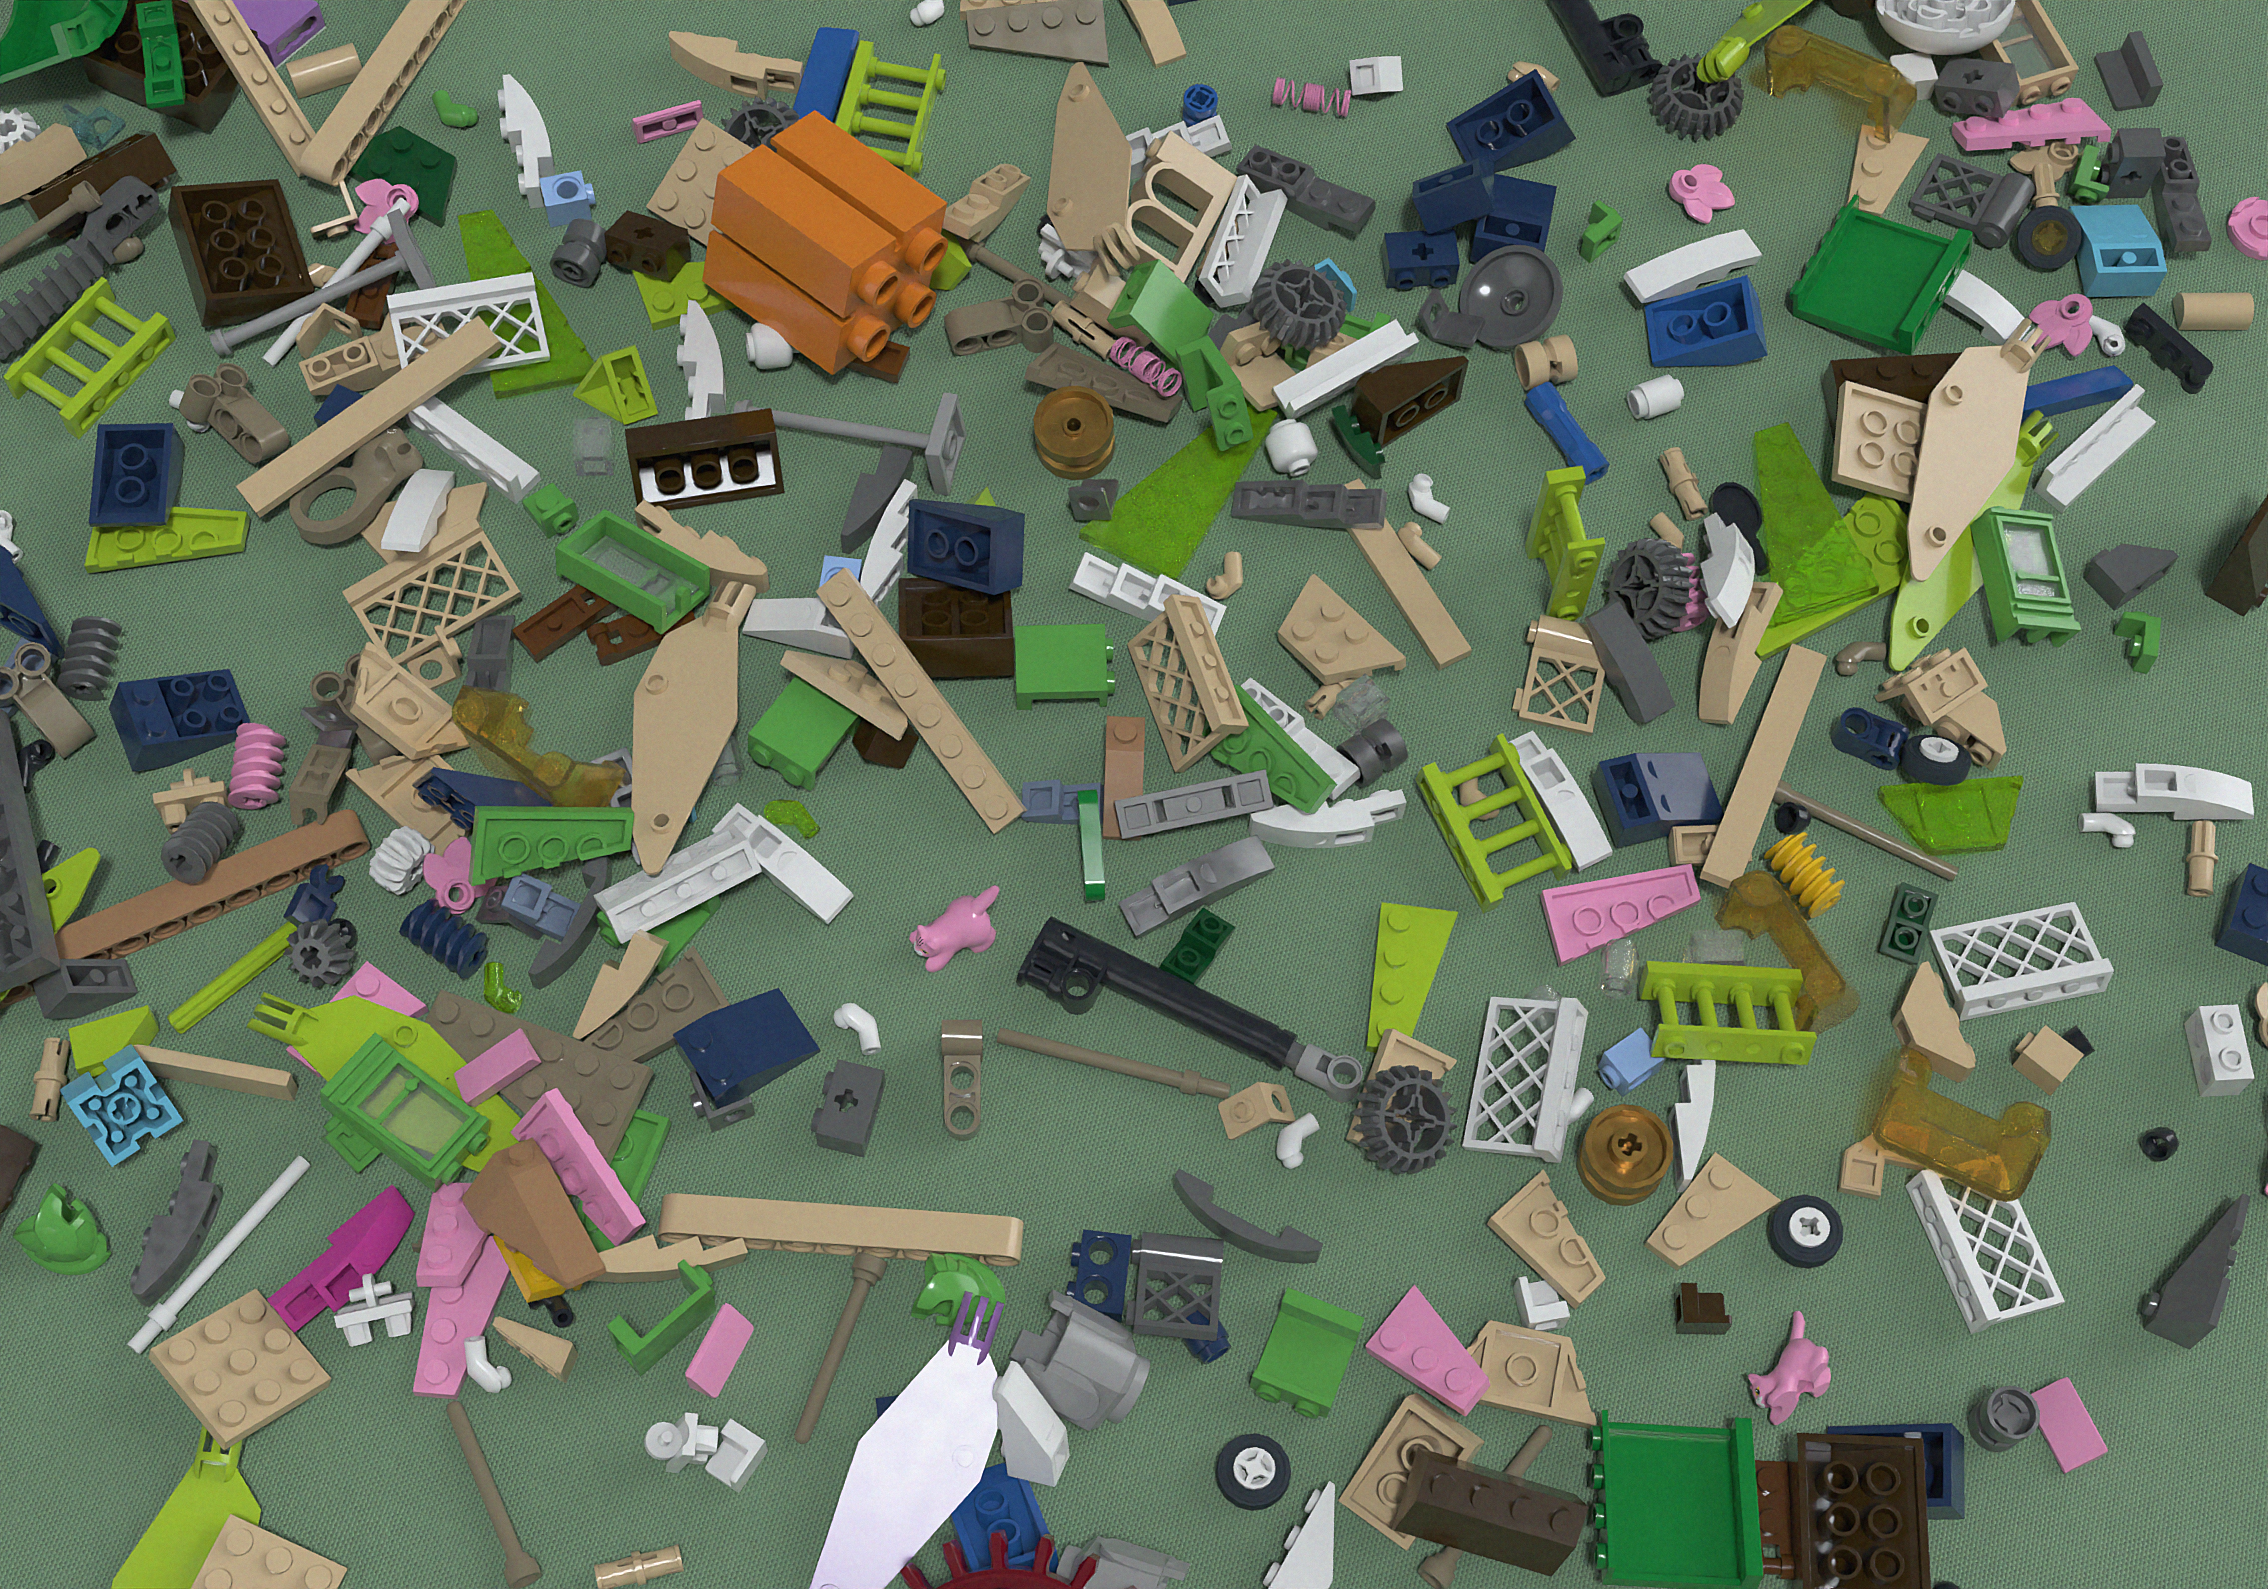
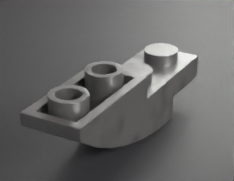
[2151,136,2212,251]
[1236,145,1376,233]
[1118,835,1276,939]
[130,1139,223,1307]

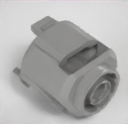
[1008,1290,1150,1431]
[1056,1536,1191,1589]

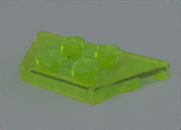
[1877,775,2024,856]

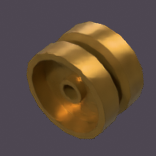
[1033,385,1116,480]
[1577,1104,1673,1206]

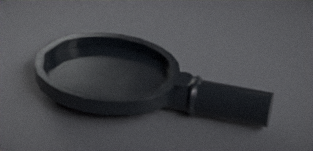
[1711,482,1773,575]

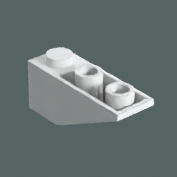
[742,598,855,659]
[993,1361,1070,1487]
[1262,1481,1335,1589]

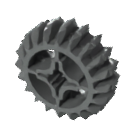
[1650,53,1744,141]
[721,96,800,153]
[1250,259,1347,351]
[1604,538,1695,639]
[1352,1065,1459,1174]

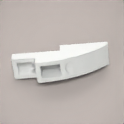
[498,74,556,209]
[677,300,726,420]
[1700,513,1755,628]
[1241,677,1360,800]
[1508,730,1612,871]
[2094,763,2254,820]
[1248,789,1407,848]
[712,802,854,924]

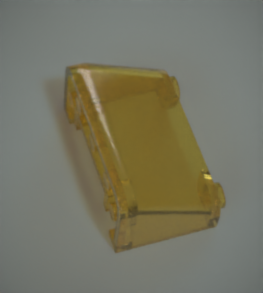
[1764,25,1917,144]
[452,685,627,807]
[1714,870,1860,1036]
[1871,1044,2051,1202]

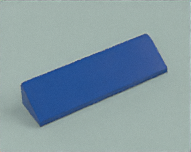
[792,27,859,122]
[2021,365,2134,423]

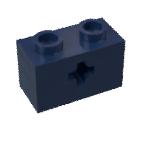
[1381,229,1460,289]

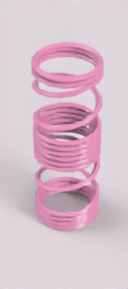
[1272,77,1351,117]
[1110,336,1182,397]

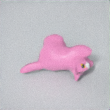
[909,885,999,973]
[1748,1311,1831,1425]

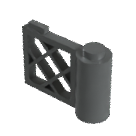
[1909,153,2035,247]
[1126,1232,1224,1341]

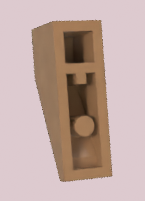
[1103,716,1145,841]

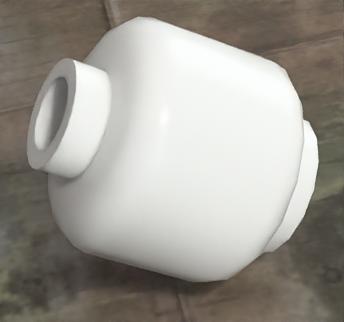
[745,323,799,369]
[1265,419,1318,476]

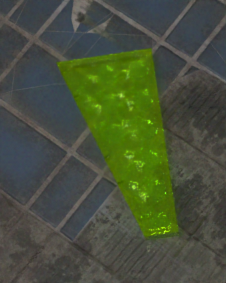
[457,209,596,399]
[1079,398,1278,582]
[1754,422,1880,628]

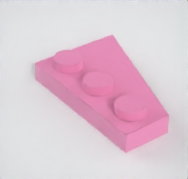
[286,961,429,1078]
[416,1183,488,1287]
[1365,1284,1490,1417]

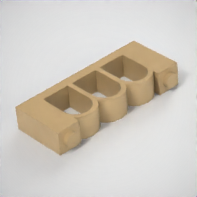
[1069,130,1238,352]

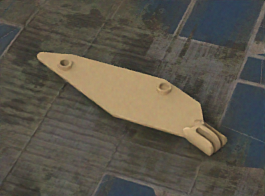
[1046,62,1140,276]
[1906,318,2052,582]
[631,578,757,875]

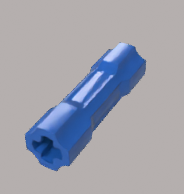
[1525,382,1610,485]

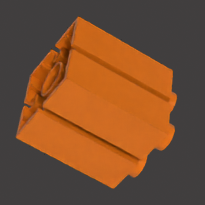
[702,110,948,375]

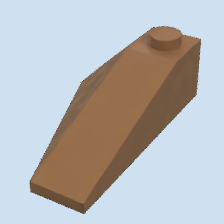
[462,1137,606,1290]

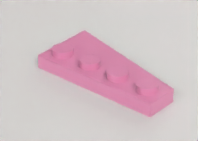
[1952,98,2112,151]
[1540,864,1701,967]
[510,1088,646,1247]
[413,1236,511,1400]

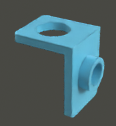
[1315,258,1357,312]

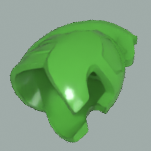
[12,1183,111,1275]
[911,1252,1006,1327]

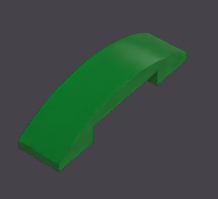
[136,0,185,109]

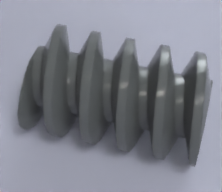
[57,616,122,701]
[161,801,239,884]

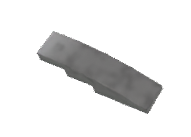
[1232,480,1388,528]

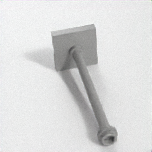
[209,208,437,356]
[733,392,967,496]

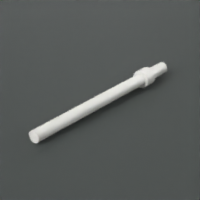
[262,197,411,368]
[127,1155,311,1355]

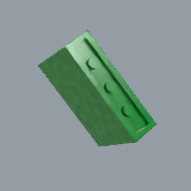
[1790,194,1973,355]
[1589,1410,1763,1589]

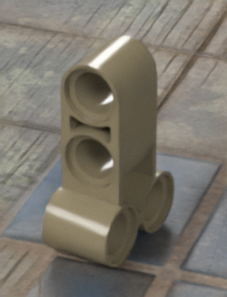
[944,277,1054,356]
[179,363,289,463]
[0,642,95,759]
[310,652,401,766]
[942,1019,983,1141]

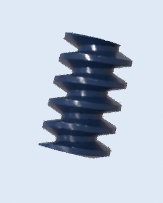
[399,898,487,979]

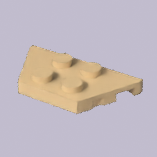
[344,482,489,565]
[1278,574,1406,685]
[350,641,485,760]
[780,650,907,740]
[345,754,470,857]
[1466,1320,1596,1429]

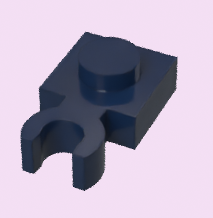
[283,864,344,928]

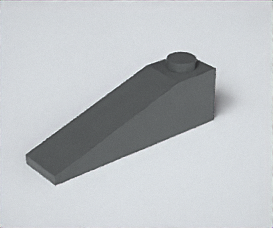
[2143,1193,2250,1350]

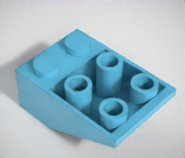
[2068,205,2167,297]

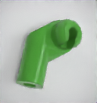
[432,90,478,127]

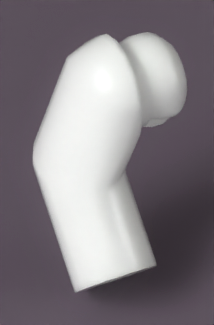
[910,0,944,26]
[2078,813,2136,847]

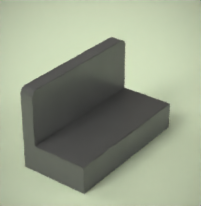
[2094,31,2164,111]

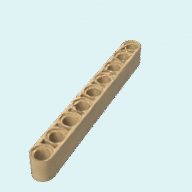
[300,0,468,187]
[657,1193,1024,1266]

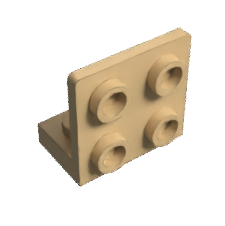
[1220,321,1296,411]
[1874,647,1988,726]

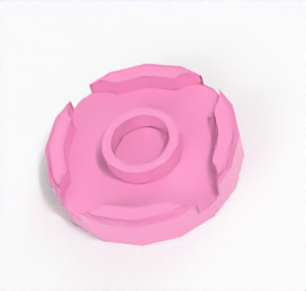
[2226,197,2268,260]

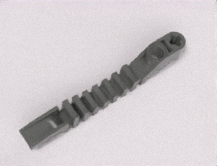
[0,176,160,359]

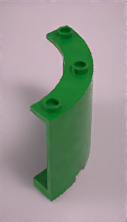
[0,0,128,85]

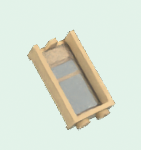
[1978,0,2079,107]

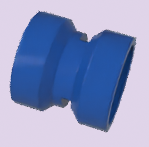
[1182,84,1218,128]

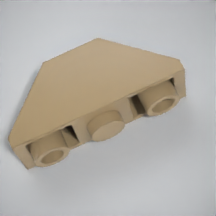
[1900,691,2007,772]
[1892,961,1976,1083]

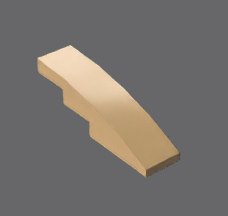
[589,1234,748,1283]

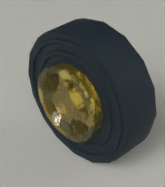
[2016,205,2082,269]

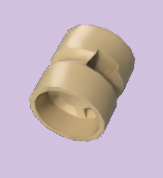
[1514,334,1578,391]

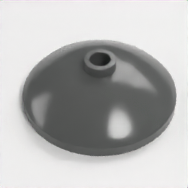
[1460,245,1563,349]

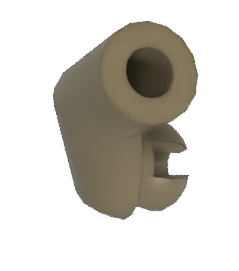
[112,236,143,265]
[1836,641,1886,675]

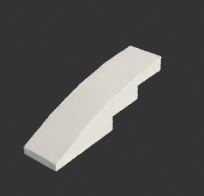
[1125,115,1232,180]
[1623,229,1762,303]
[381,469,455,552]
[860,479,918,608]
[1068,552,1226,636]
[1668,1059,1716,1192]

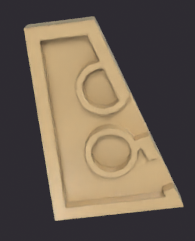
[1846,124,1930,217]
[1644,1152,1781,1271]

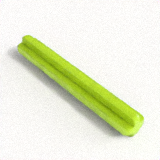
[167,921,297,1034]

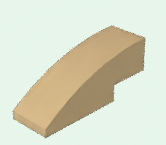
[0,123,87,205]
[572,929,669,1040]

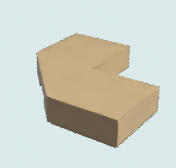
[1838,1121,1929,1200]

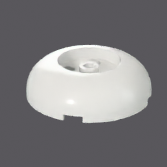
[1875,0,2015,55]

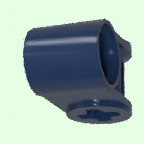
[1830,707,1910,770]

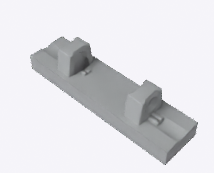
[1114,769,1274,839]

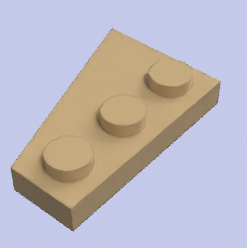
[1346,1028,1458,1150]
[1487,1169,1606,1310]

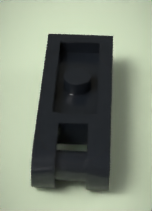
[2124,302,2214,394]

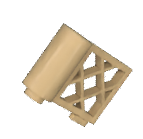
[1512,614,1605,736]

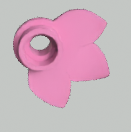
[1669,164,1735,224]
[354,179,419,245]
[2028,294,2093,357]
[422,836,498,914]

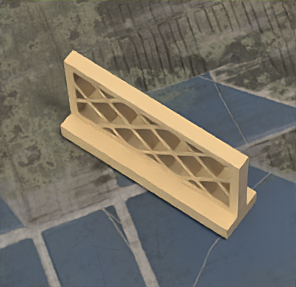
[342,515,522,666]
[1127,594,1249,773]

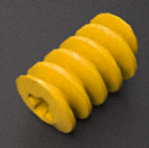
[1763,832,1845,918]

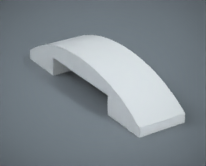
[1944,270,2031,346]

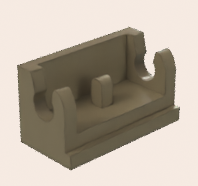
[289,744,351,825]

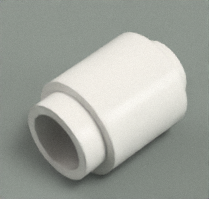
[1627,374,1684,419]

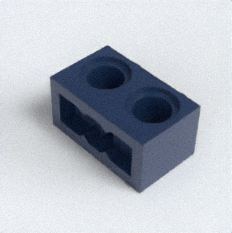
[1066,1229,1132,1324]

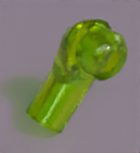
[764,799,821,840]
[483,962,523,1014]

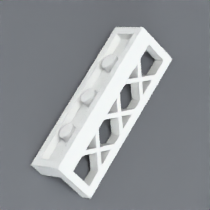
[1199,174,1288,308]
[1271,319,1419,419]
[2034,384,2156,513]
[405,396,541,504]
[593,824,762,944]

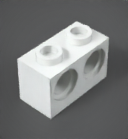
[2184,1004,2254,1097]

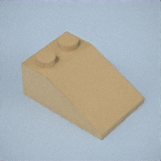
[1338,1392,1485,1551]

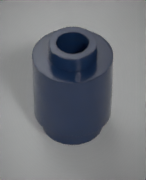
[1180,1303,1232,1365]

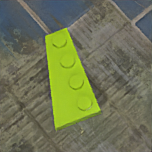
[632,261,737,331]
[84,506,250,573]
[1365,902,1458,1053]

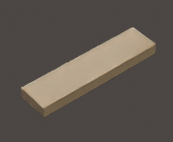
[133,1044,298,1102]

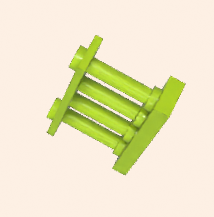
[836,40,947,178]
[3,277,176,439]
[1525,466,1606,621]
[1415,733,1573,914]
[1639,961,1817,1065]

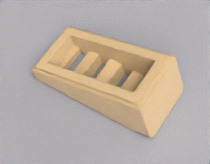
[492,1316,578,1383]

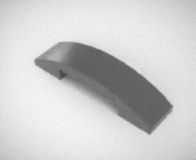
[528,855,612,990]
[1173,1169,1323,1264]

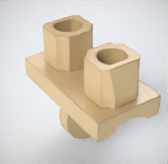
[153,768,233,834]

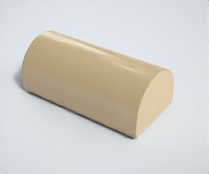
[285,43,362,99]
[2173,293,2254,330]
[1668,825,1752,867]

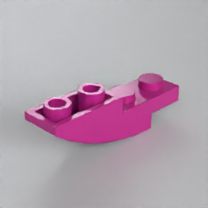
[267,1184,415,1333]

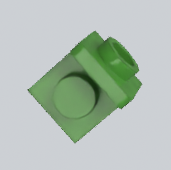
[2067,144,2110,203]
[1580,200,1624,263]
[522,482,579,539]
[2114,611,2161,674]
[320,1116,381,1173]

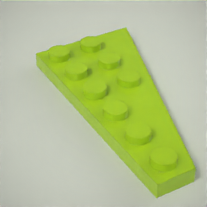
[1754,491,1909,661]

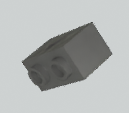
[1934,57,2021,118]
[2096,128,2166,199]
[811,1059,886,1158]

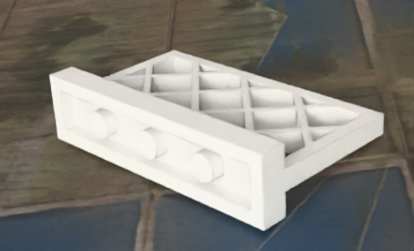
[387,272,550,375]
[1928,902,2114,1021]
[1462,997,1588,1163]
[1905,1155,2065,1334]

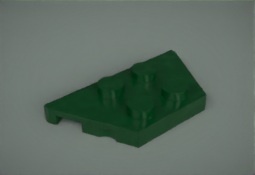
[347,125,458,228]

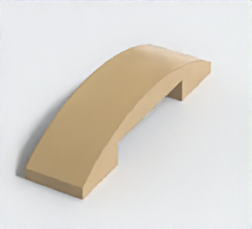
[1121,0,1187,69]

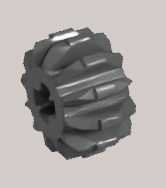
[283,919,355,987]

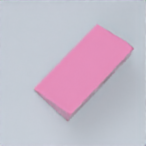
[631,100,703,144]
[454,1028,541,1107]
[685,1303,754,1398]
[2031,1377,2108,1474]

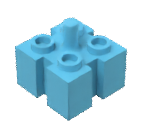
[59,1044,184,1167]

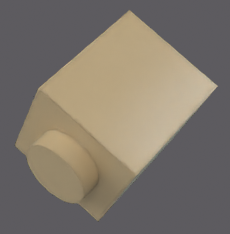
[2012,1025,2084,1096]

